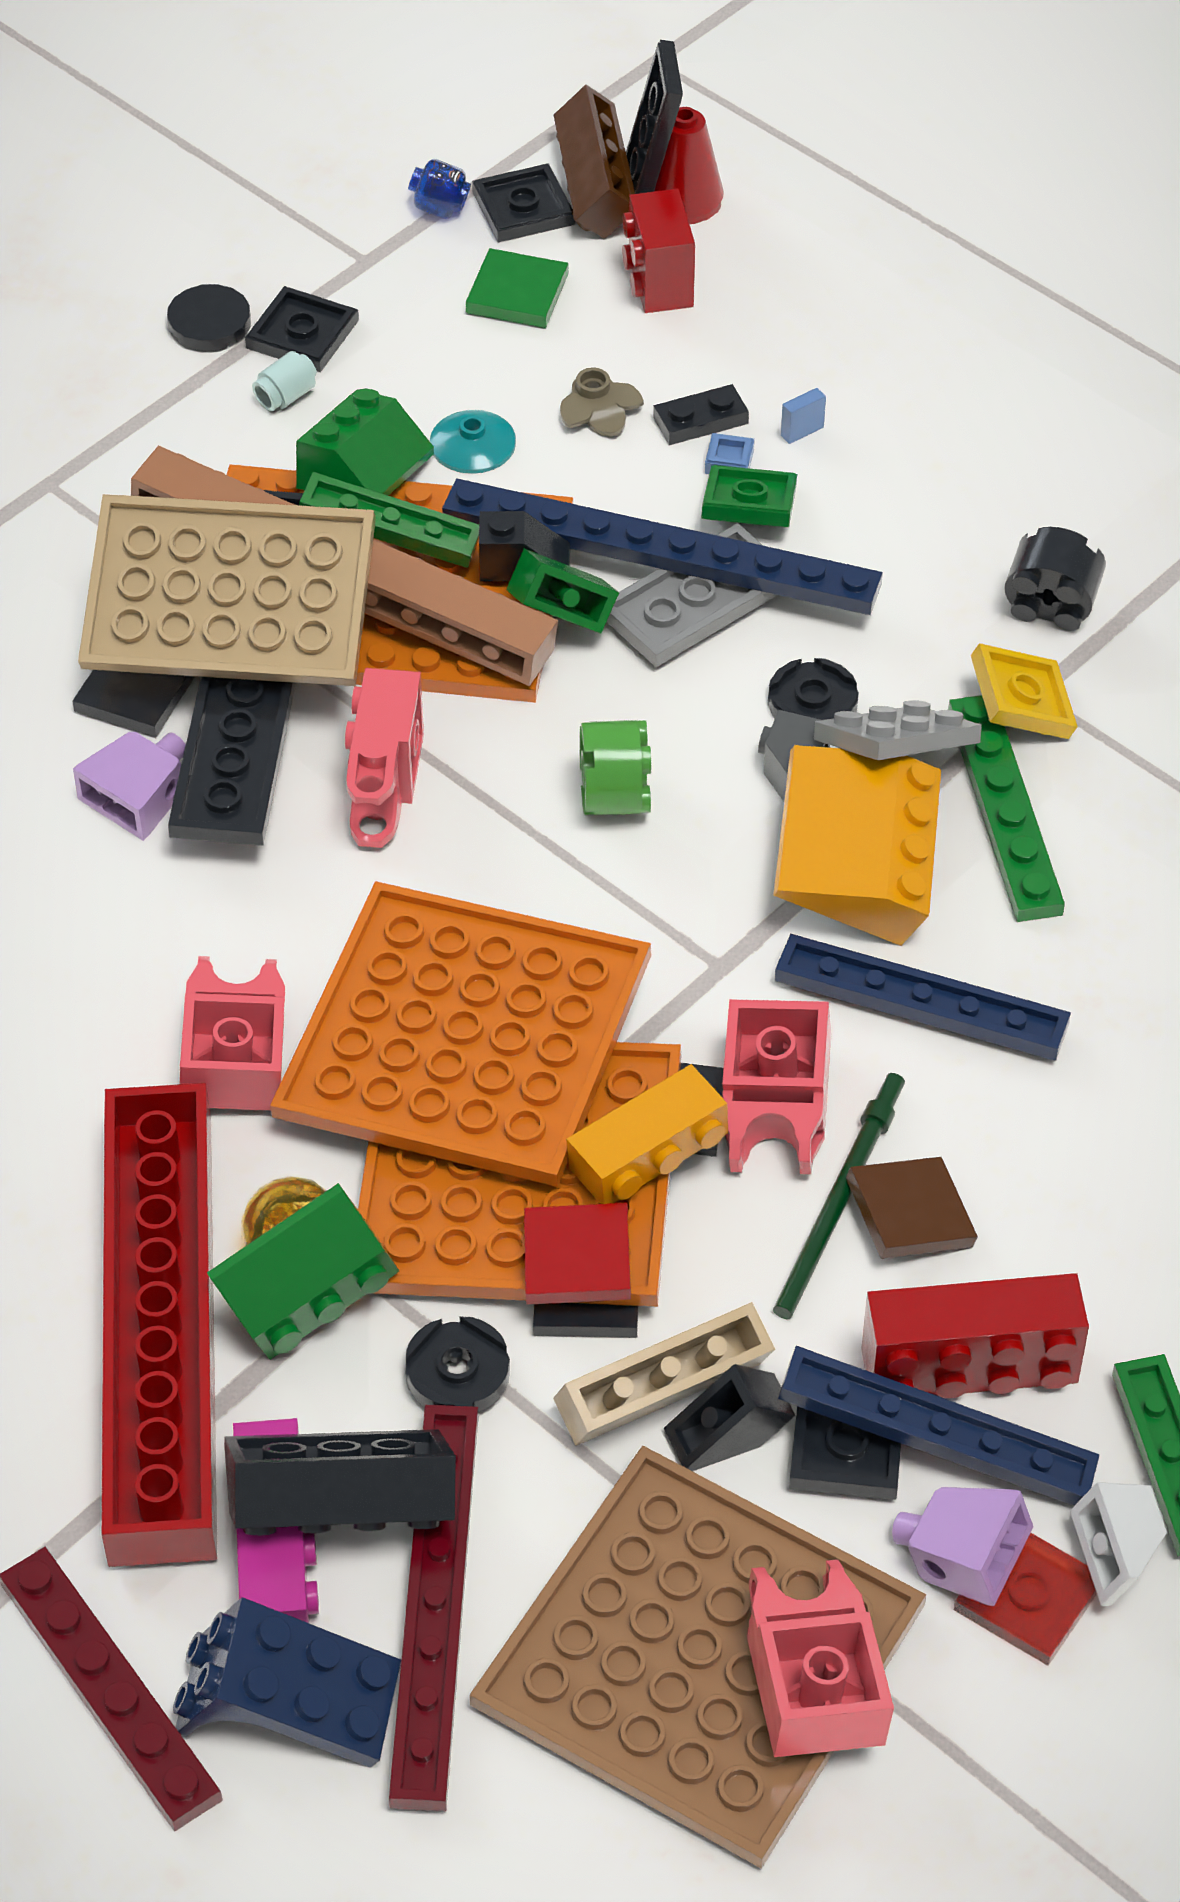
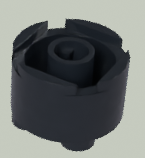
[1004,526,1106,631]

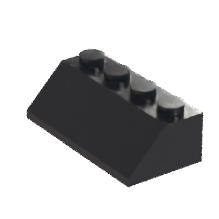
[224,1429,456,1536]

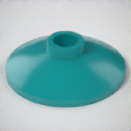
[430,410,516,474]

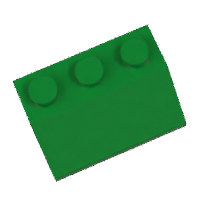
[296,388,434,496]
[207,1183,400,1360]

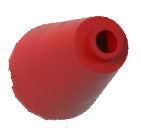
[654,107,724,224]

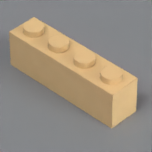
[553,1302,775,1446]

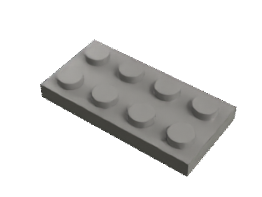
[607,523,777,667]

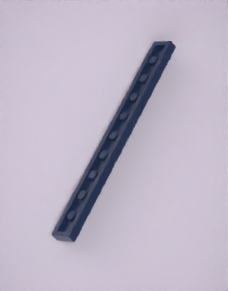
[442,478,883,616]

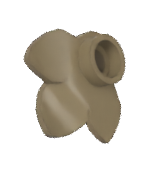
[560,367,644,436]

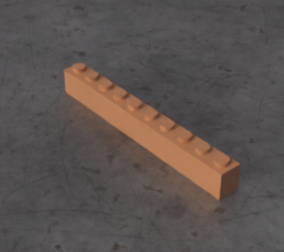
[131,445,558,686]

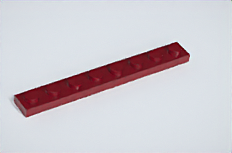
[389,1405,479,1811]

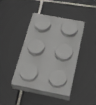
[814,700,981,760]

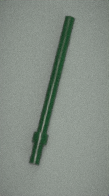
[773,1073,905,1319]

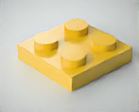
[970,643,1078,739]

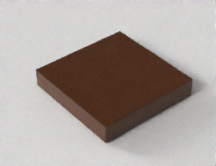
[846,1156,978,1259]

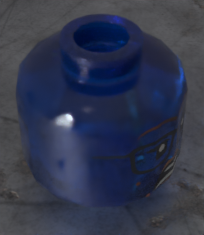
[408,158,471,219]

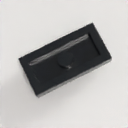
[653,384,749,446]

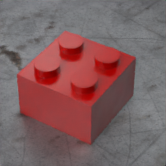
[622,189,695,313]

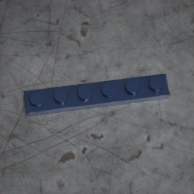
[775,933,1071,1061]
[778,1345,1100,1506]

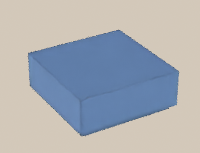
[781,388,826,444]
[705,433,755,474]

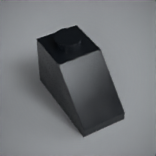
[479,511,570,581]
[664,1364,796,1471]

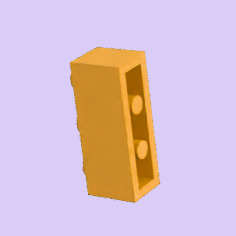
[566,1064,728,1204]

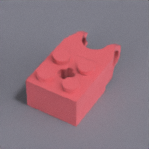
[345,668,424,848]
[180,956,285,1111]
[722,999,831,1174]
[747,1560,894,1757]

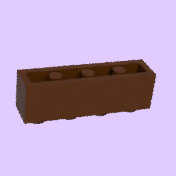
[553,84,635,239]

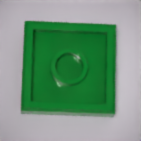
[466,248,569,328]
[701,465,798,527]

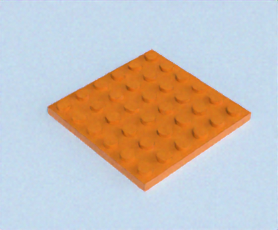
[270,881,652,1187]
[358,1042,682,1307]

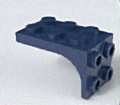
[173,1597,401,1768]

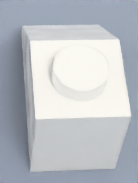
[1070,1482,1167,1606]

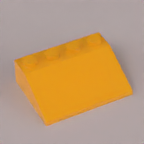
[773,745,941,946]

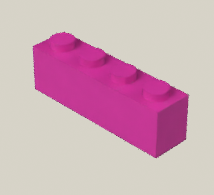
[233,1418,319,1623]

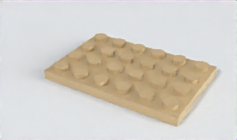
[78,494,376,686]

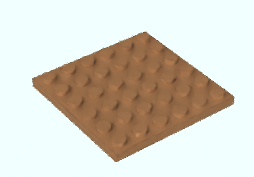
[469,1445,927,1869]

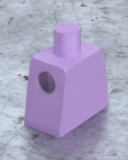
[73,732,186,841]
[892,1487,1034,1606]

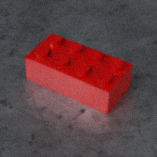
[861,1273,1089,1399]

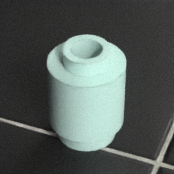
[252,351,317,411]

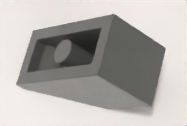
[758,710,830,802]

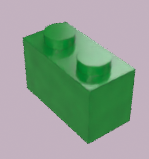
[506,549,620,633]

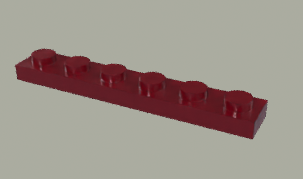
[0,1546,223,1832]

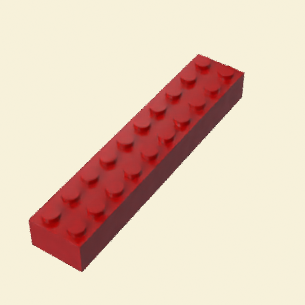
[101,1083,217,1567]

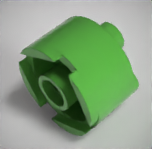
[579,720,652,815]

